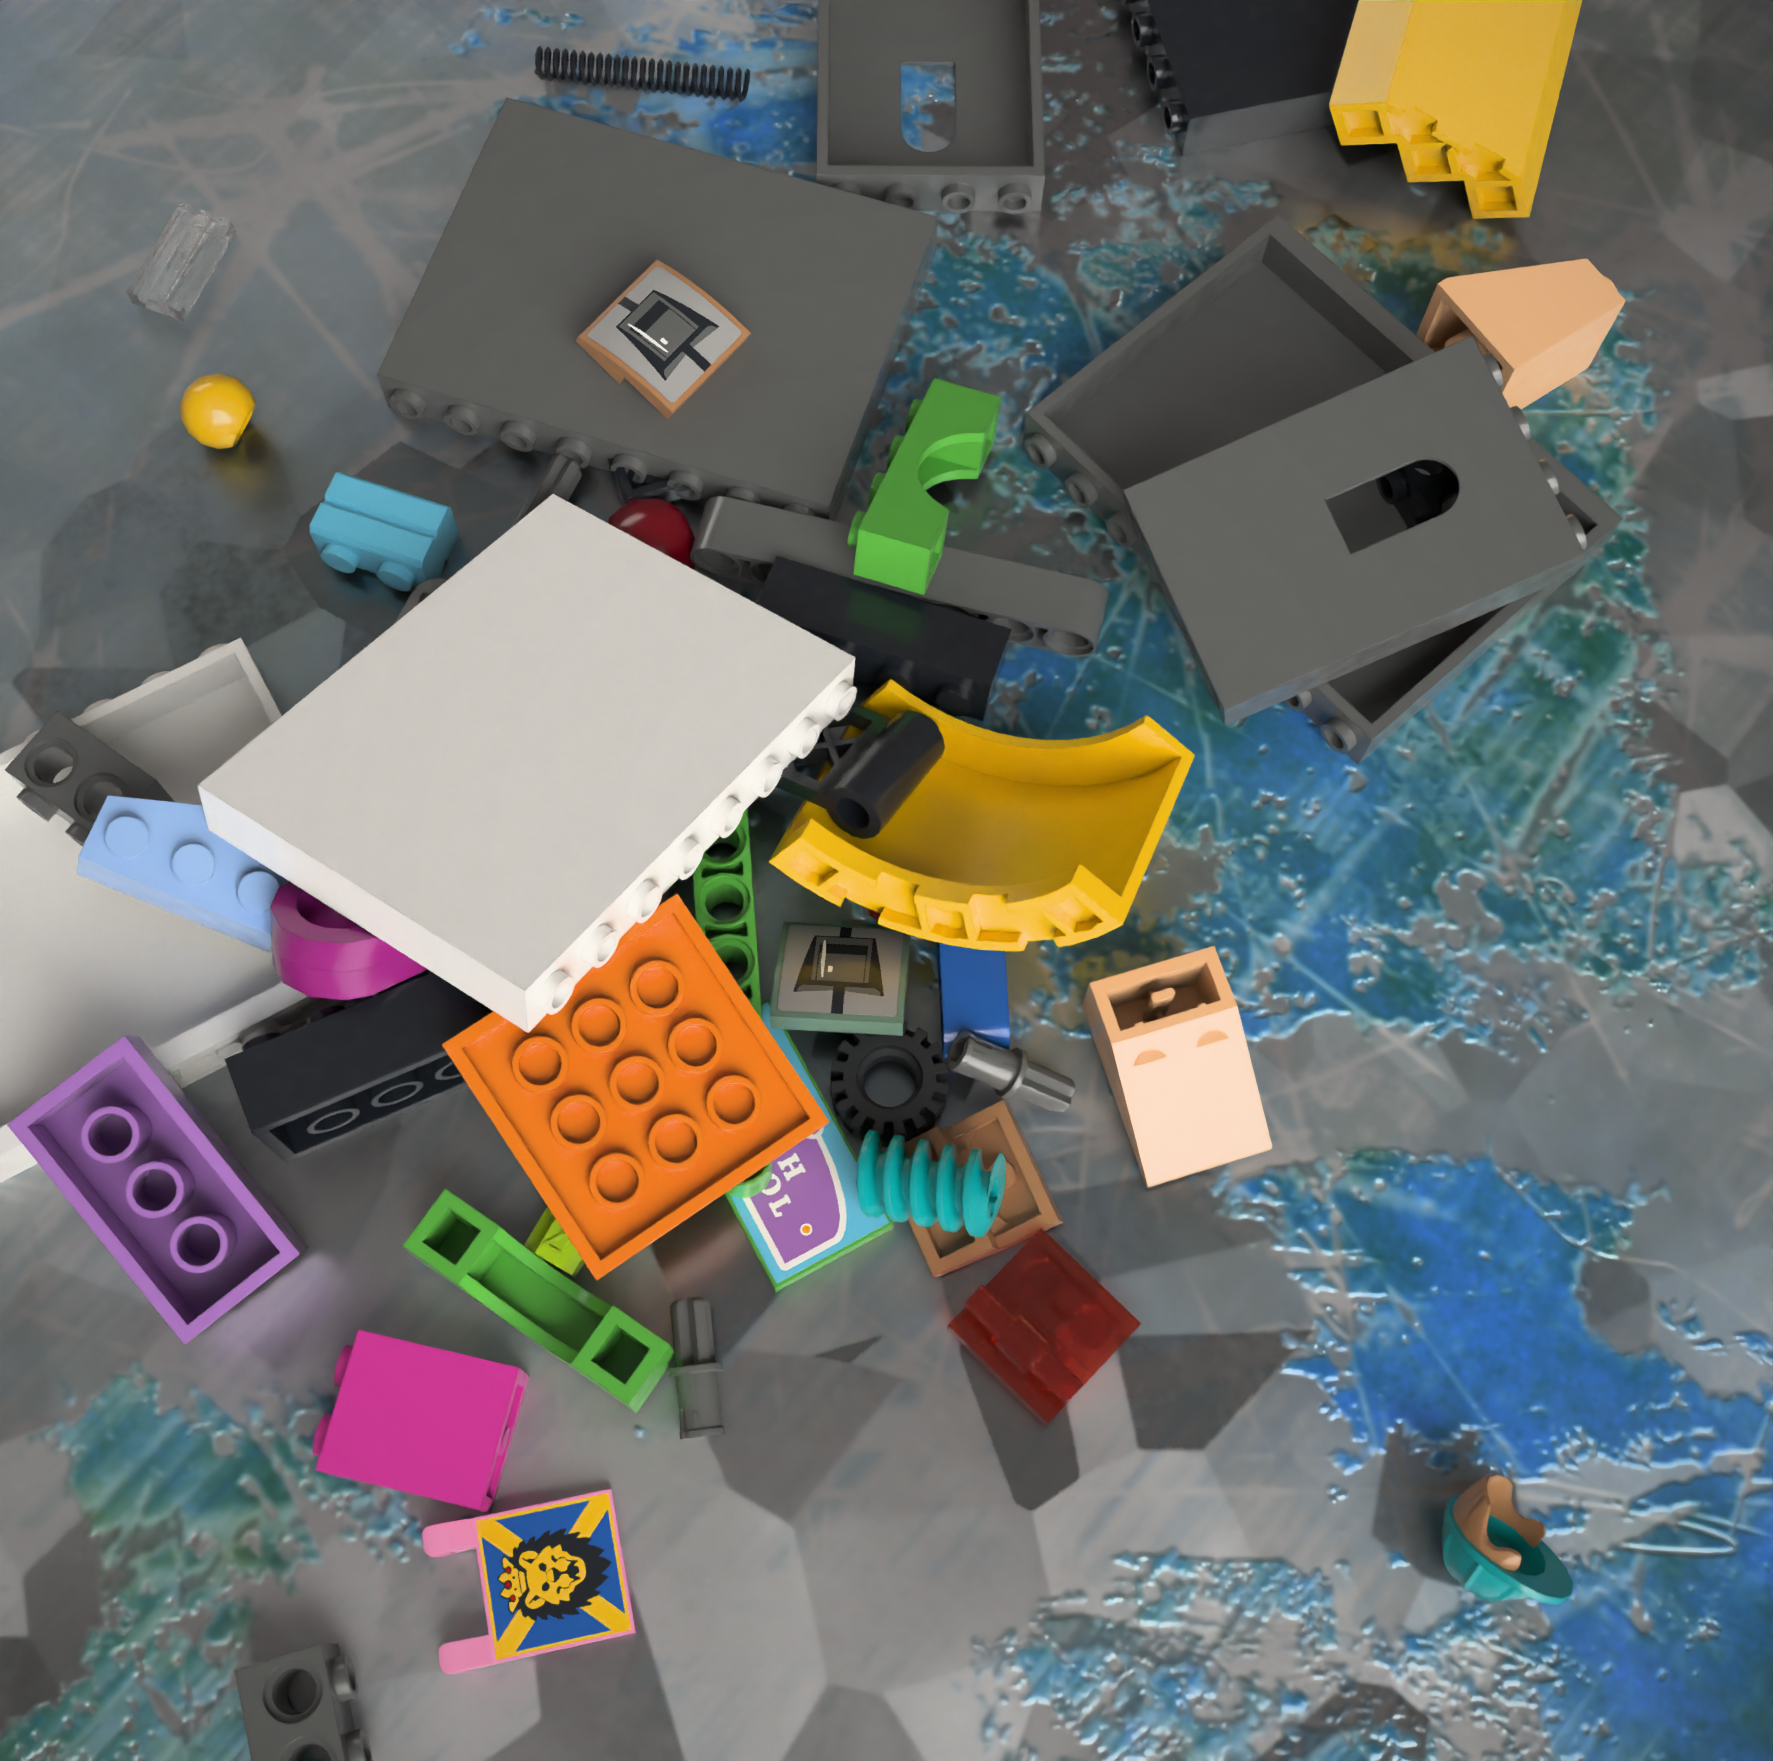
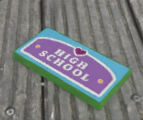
[724,998,894,1292]

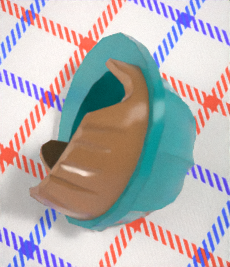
[1442,1473,1573,1605]

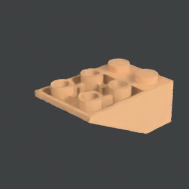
[1082,946,1272,1188]

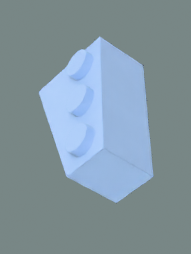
[77,795,289,952]

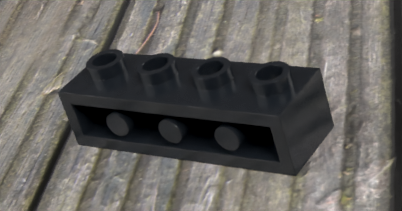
[756,556,1012,721]

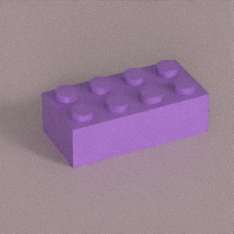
[7,1036,308,1345]

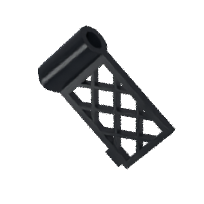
[776,703,945,839]

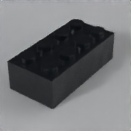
[225,972,493,1163]

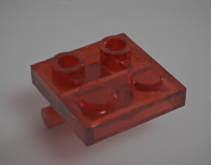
[947,1228,1141,1426]

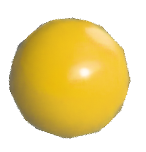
[179,373,257,449]

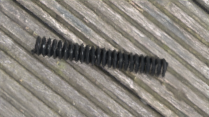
[534,45,750,102]

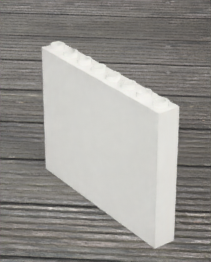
[198,494,857,1033]
[0,638,353,1183]

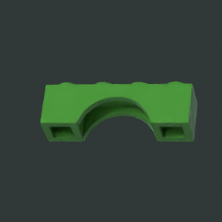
[848,378,1002,595]
[402,1189,675,1414]

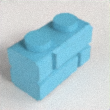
[309,472,459,591]

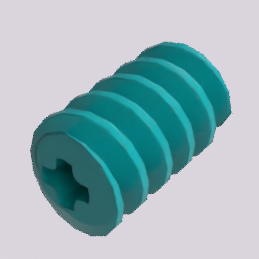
[856,1130,1006,1237]

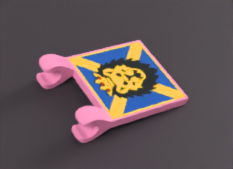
[422,1489,636,1674]

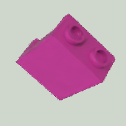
[312,1330,529,1514]

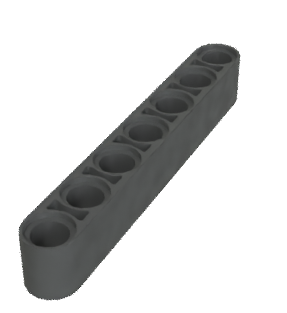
[690,496,1109,657]

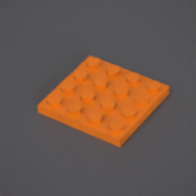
[442,894,829,1281]

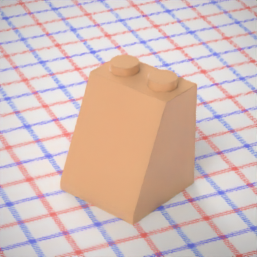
[1416,258,1626,409]

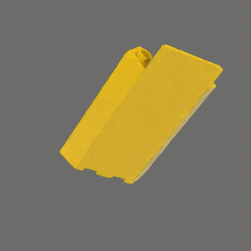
[1329,0,1582,219]

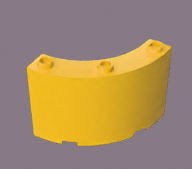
[768,679,1195,951]

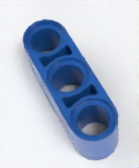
[936,942,1010,1058]

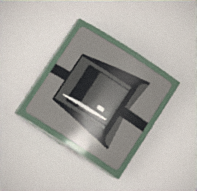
[770,922,911,1036]

